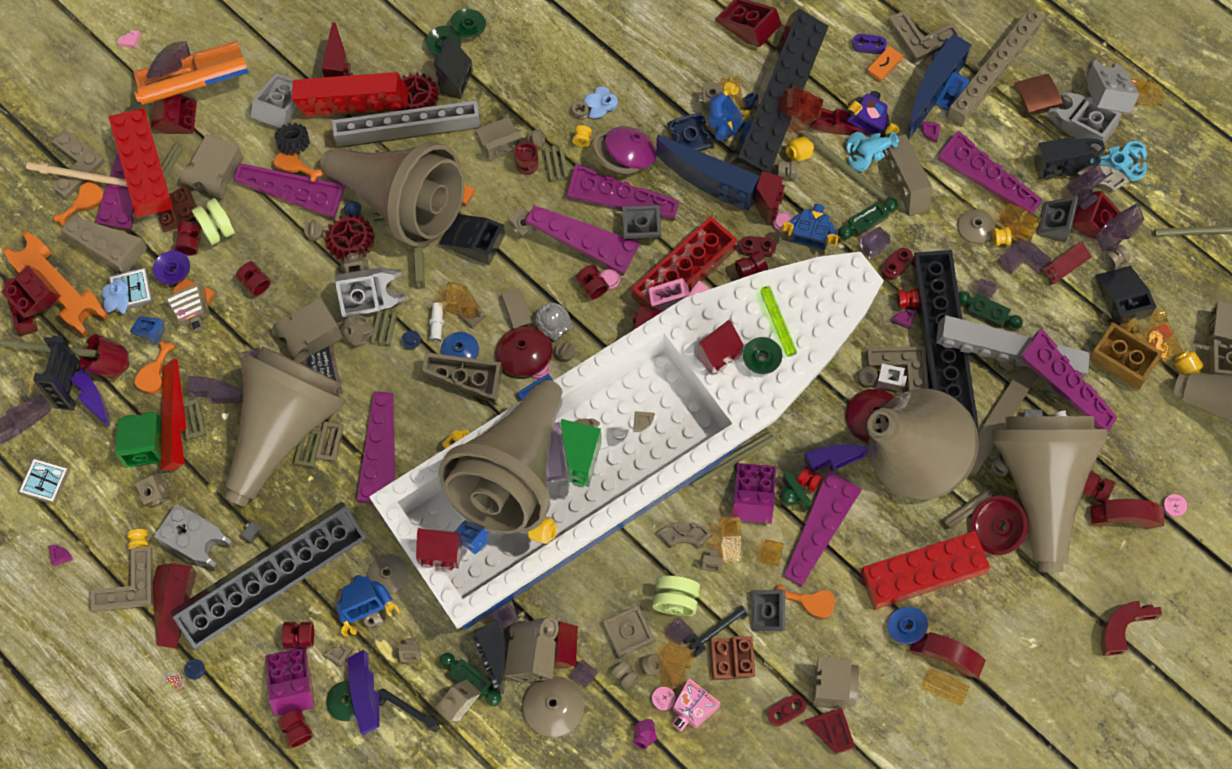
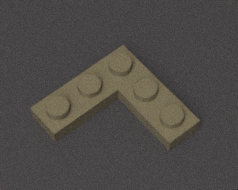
[889,10,963,61]
[52,129,105,200]
[867,346,929,391]
[91,546,153,611]

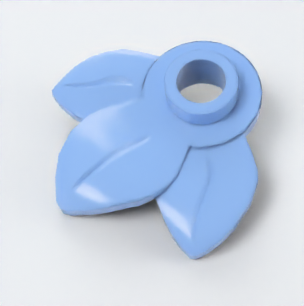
[583,87,618,119]
[101,279,128,314]

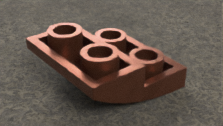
[1014,74,1063,115]
[156,185,197,232]
[709,636,756,680]

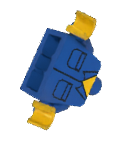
[709,82,751,141]
[781,204,838,250]
[337,575,401,637]

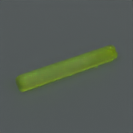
[760,286,797,357]

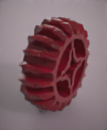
[399,72,439,111]
[324,214,375,262]

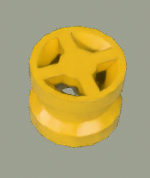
[572,125,592,147]
[992,227,1011,246]
[127,529,149,550]

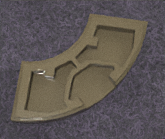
[1077,165,1130,191]
[657,522,713,549]

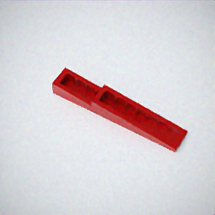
[161,359,187,471]

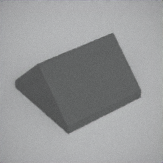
[1037,196,1078,242]
[622,205,661,239]
[752,590,785,631]

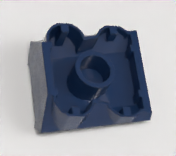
[667,113,713,151]

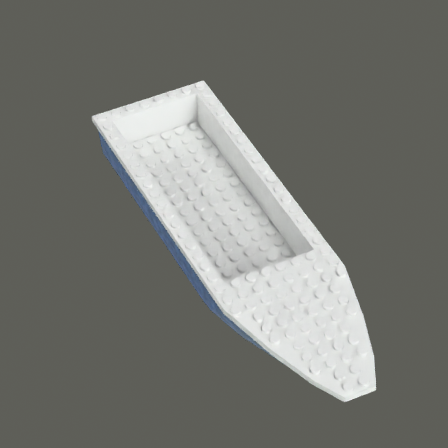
[370,252,884,629]

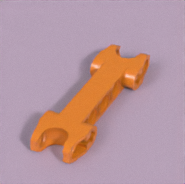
[2,231,108,337]

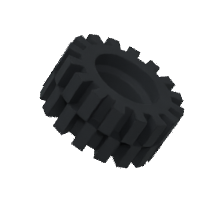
[275,123,310,155]

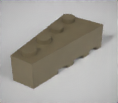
[883,134,932,216]

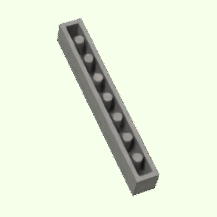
[332,100,481,147]
[936,315,1090,378]

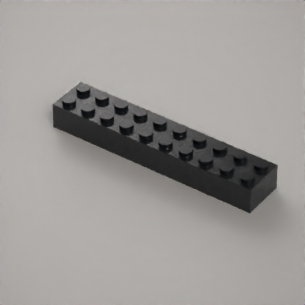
[729,8,829,176]
[912,250,979,429]
[170,502,366,650]

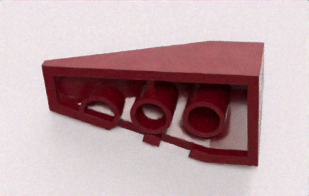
[153,563,197,649]

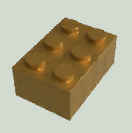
[1089,323,1164,390]

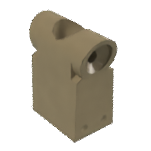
[180,134,244,199]
[273,298,343,363]
[1206,301,1232,346]
[504,617,559,683]

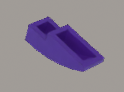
[71,369,111,427]
[804,445,868,472]

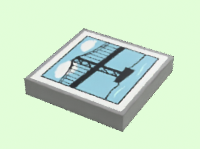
[109,268,153,312]

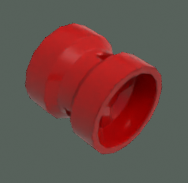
[897,289,919,309]
[797,466,823,493]

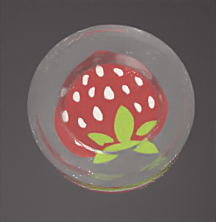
[161,671,183,692]

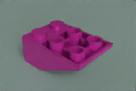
[732,463,776,524]
[266,648,315,716]

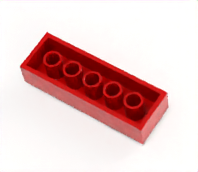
[291,72,408,117]
[108,108,173,218]
[632,216,738,312]
[860,531,990,610]

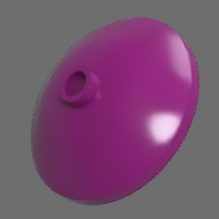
[605,126,657,169]

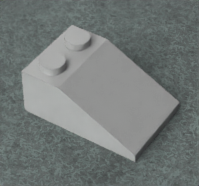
[251,73,298,128]

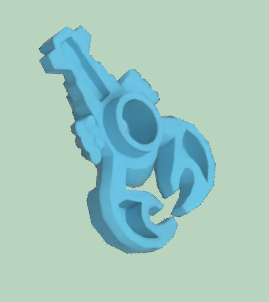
[846,132,899,172]
[1091,141,1147,181]

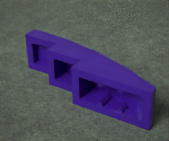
[348,650,380,735]

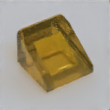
[760,539,784,567]

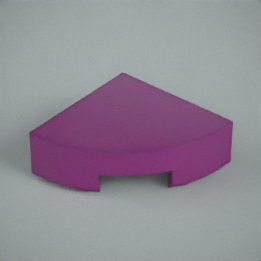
[921,121,940,143]
[892,309,917,329]
[49,545,73,566]

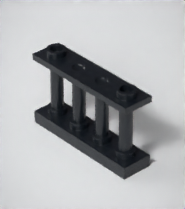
[33,336,85,411]

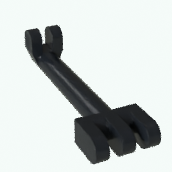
[684,605,748,658]
[379,688,440,732]

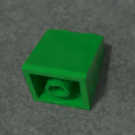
[115,412,162,468]
[560,419,602,487]

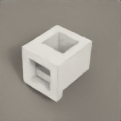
[876,363,907,392]

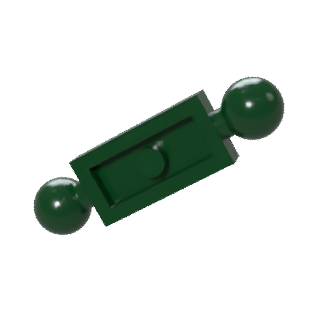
[838,198,898,240]
[959,291,1023,330]
[439,652,502,706]

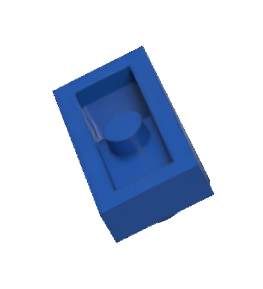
[936,71,970,111]
[130,316,165,345]
[454,520,489,554]

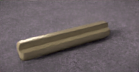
[943,490,994,529]

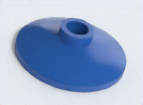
[441,332,479,359]
[887,607,928,644]

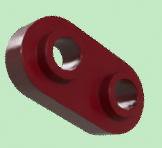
[739,236,776,257]
[881,248,913,280]
[768,695,806,727]

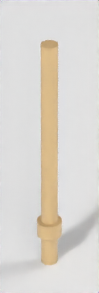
[26,162,127,187]

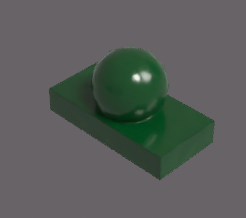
[779,471,811,512]

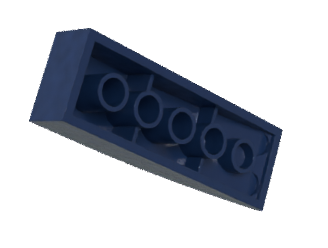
[906,34,972,140]
[656,135,760,211]

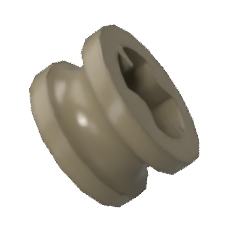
[572,101,589,120]

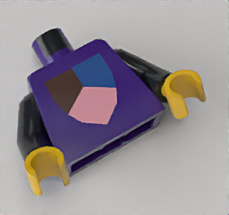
[846,91,900,135]

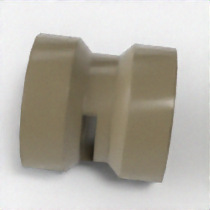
[777,160,797,179]
[1104,244,1131,270]
[612,660,640,689]

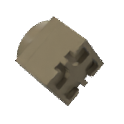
[812,657,859,710]

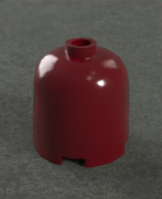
[79,334,129,379]

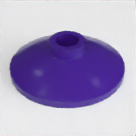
[153,251,190,285]

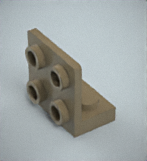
[476,117,522,160]

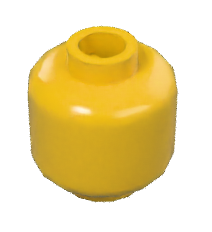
[786,137,814,163]
[1174,350,1203,376]
[527,516,557,544]

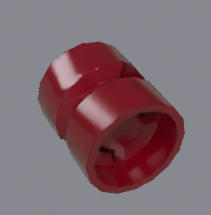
[514,142,539,175]
[174,222,202,256]
[734,251,769,279]
[235,261,271,297]
[575,264,609,300]
[1082,471,1116,504]
[282,621,315,648]
[277,709,314,748]

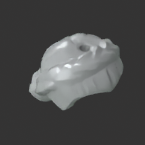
[536,302,573,341]

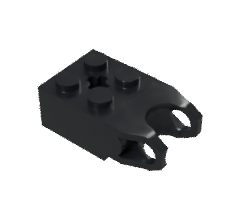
[1034,137,1105,180]

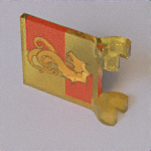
[1126,307,1183,366]

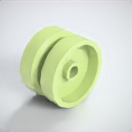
[191,198,235,246]
[653,576,700,616]

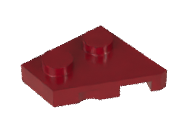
[804,708,856,755]

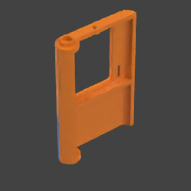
[133,41,249,105]

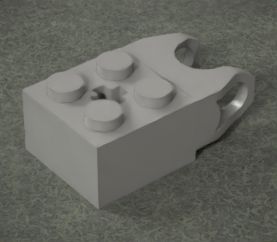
[1086,59,1139,113]
[1047,92,1122,151]
[335,267,406,317]
[154,504,233,570]

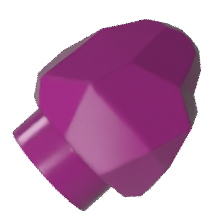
[632,719,657,750]

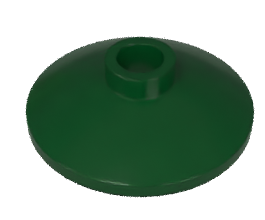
[451,9,486,37]
[426,26,462,56]
[743,337,783,374]
[326,681,356,722]

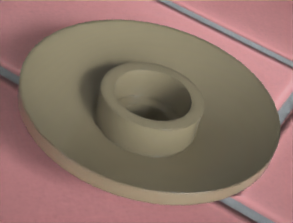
[958,210,995,244]
[368,556,408,594]

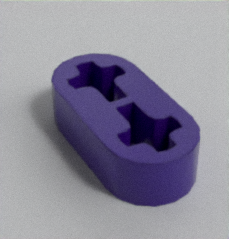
[852,34,887,54]

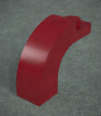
[1091,499,1164,529]
[1101,601,1162,656]
[910,632,986,678]

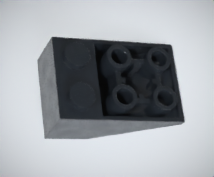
[434,35,473,99]
[439,214,505,265]
[1095,266,1156,325]
[473,620,508,694]

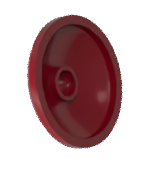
[496,326,553,377]
[846,389,895,443]
[970,496,1029,555]

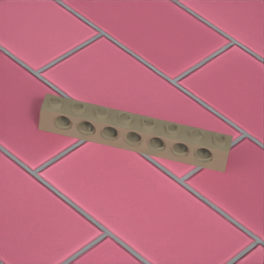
[947,8,1045,127]

